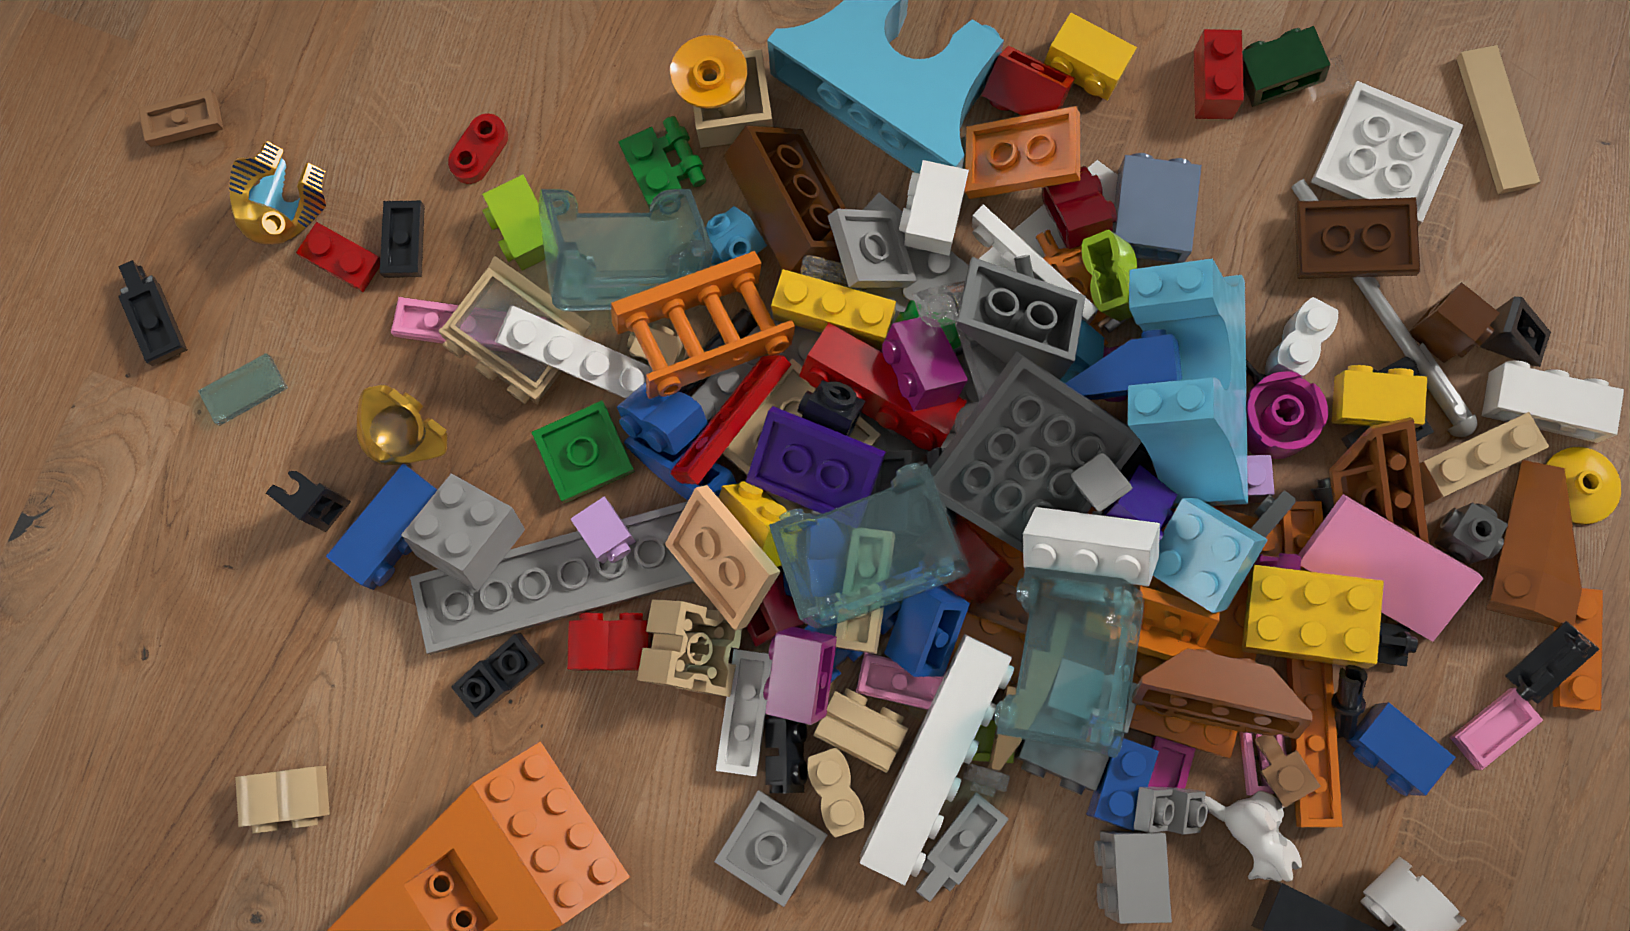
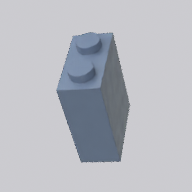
[1113,153,1202,263]

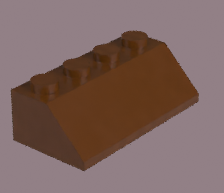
[723,125,846,276]

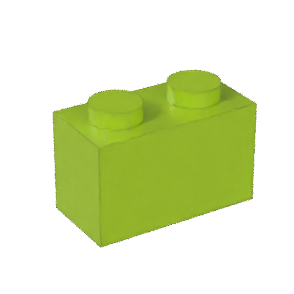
[482,174,562,271]

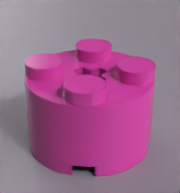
[1246,371,1328,459]

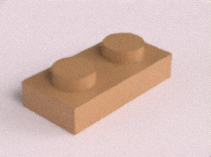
[138,89,224,147]

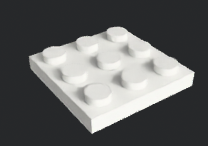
[1311,81,1463,226]

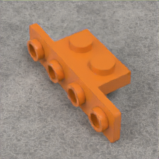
[1082,585,1243,660]

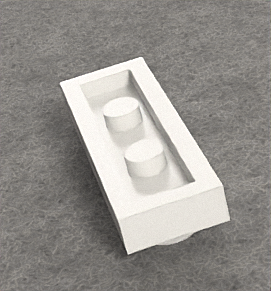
[716,649,772,776]

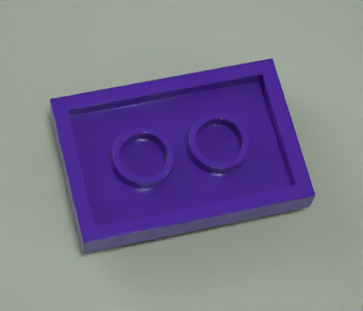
[746,406,886,528]

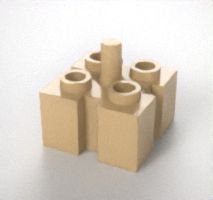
[637,599,742,697]

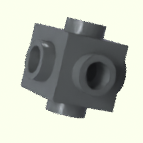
[1434,502,1508,565]

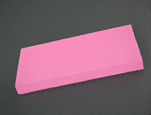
[1298,494,1483,642]

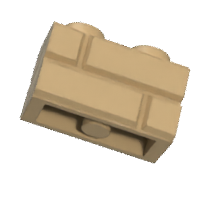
[813,688,908,773]

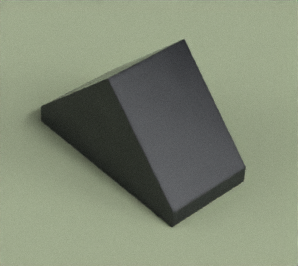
[1480,296,1551,367]

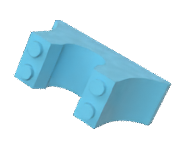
[767,0,1004,174]
[1128,258,1248,509]

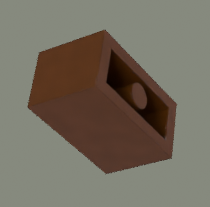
[1409,282,1500,363]

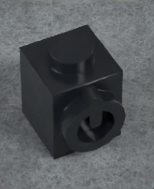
[797,380,866,437]

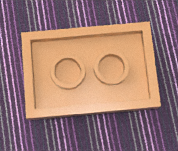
[665,485,781,631]

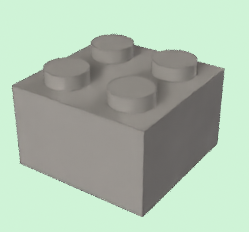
[401,473,525,592]
[1094,830,1172,924]

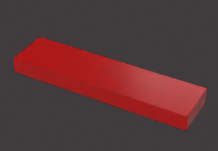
[670,355,792,485]

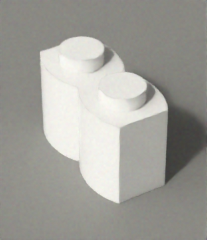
[1265,297,1338,378]

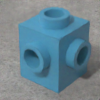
[698,206,767,266]

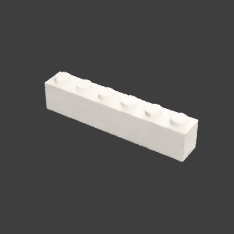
[860,634,1014,885]

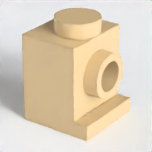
[627,324,687,367]

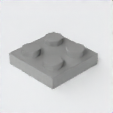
[828,209,916,288]
[714,790,828,907]

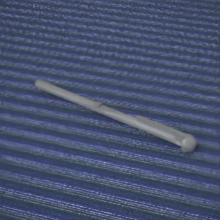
[1291,179,1477,437]

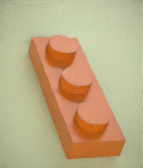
[1553,588,1603,712]

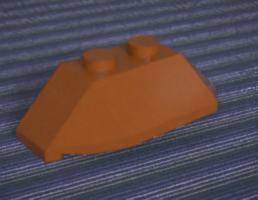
[1329,417,1429,544]
[1131,648,1312,739]

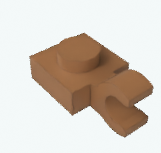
[1254,735,1321,808]

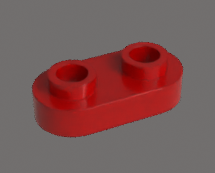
[448,113,508,184]

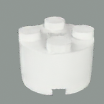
[1360,857,1467,931]

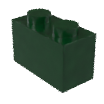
[1242,26,1331,107]

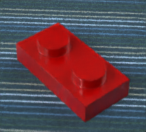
[296,222,380,292]

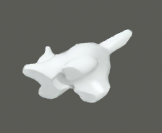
[1205,791,1302,882]

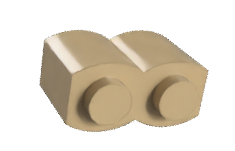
[808,748,864,838]
[235,766,330,834]

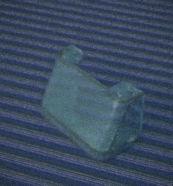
[538,189,714,311]
[769,463,971,629]
[995,567,1144,758]

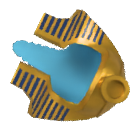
[229,141,326,244]

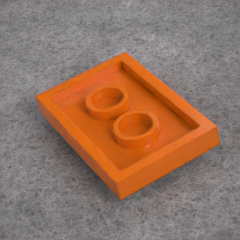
[965,106,1080,199]

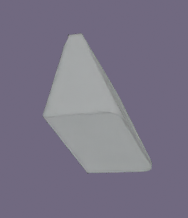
[1071,453,1132,512]

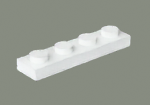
[972,204,1098,324]
[495,306,653,399]

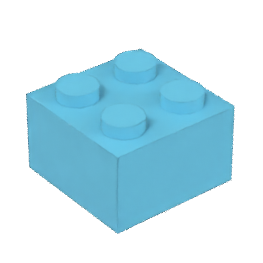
[1153,498,1268,613]

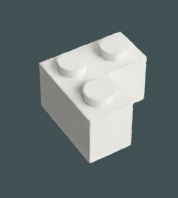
[899,160,969,256]

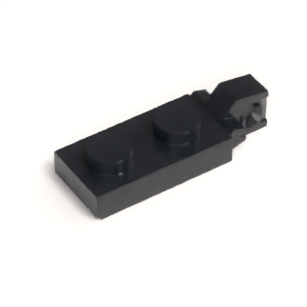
[118,260,188,366]

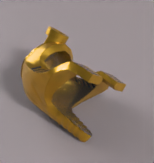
[357,385,447,466]

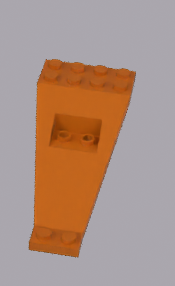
[327,741,630,931]

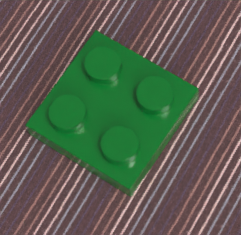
[531,400,635,504]

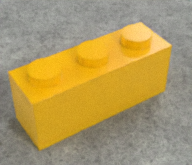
[771,269,896,350]

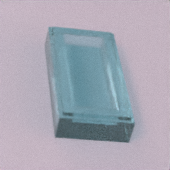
[198,353,288,426]

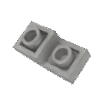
[1134,787,1208,835]

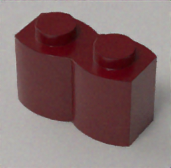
[1042,166,1117,249]

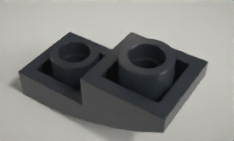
[451,633,544,718]

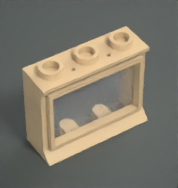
[439,256,591,405]

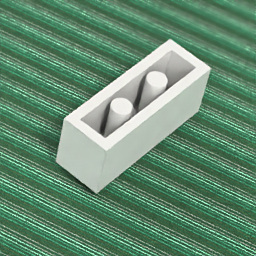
[1482,360,1624,443]
[1023,507,1160,586]

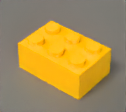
[1242,565,1384,669]

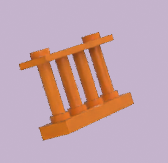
[611,251,795,399]

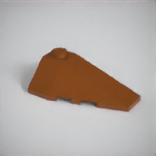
[1486,460,1582,627]

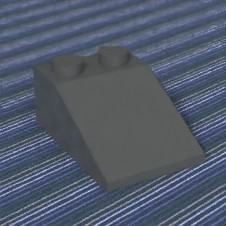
[955,257,1086,380]

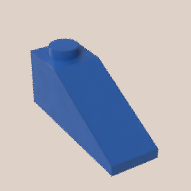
[1065,329,1182,401]

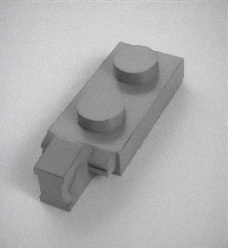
[915,792,1009,902]

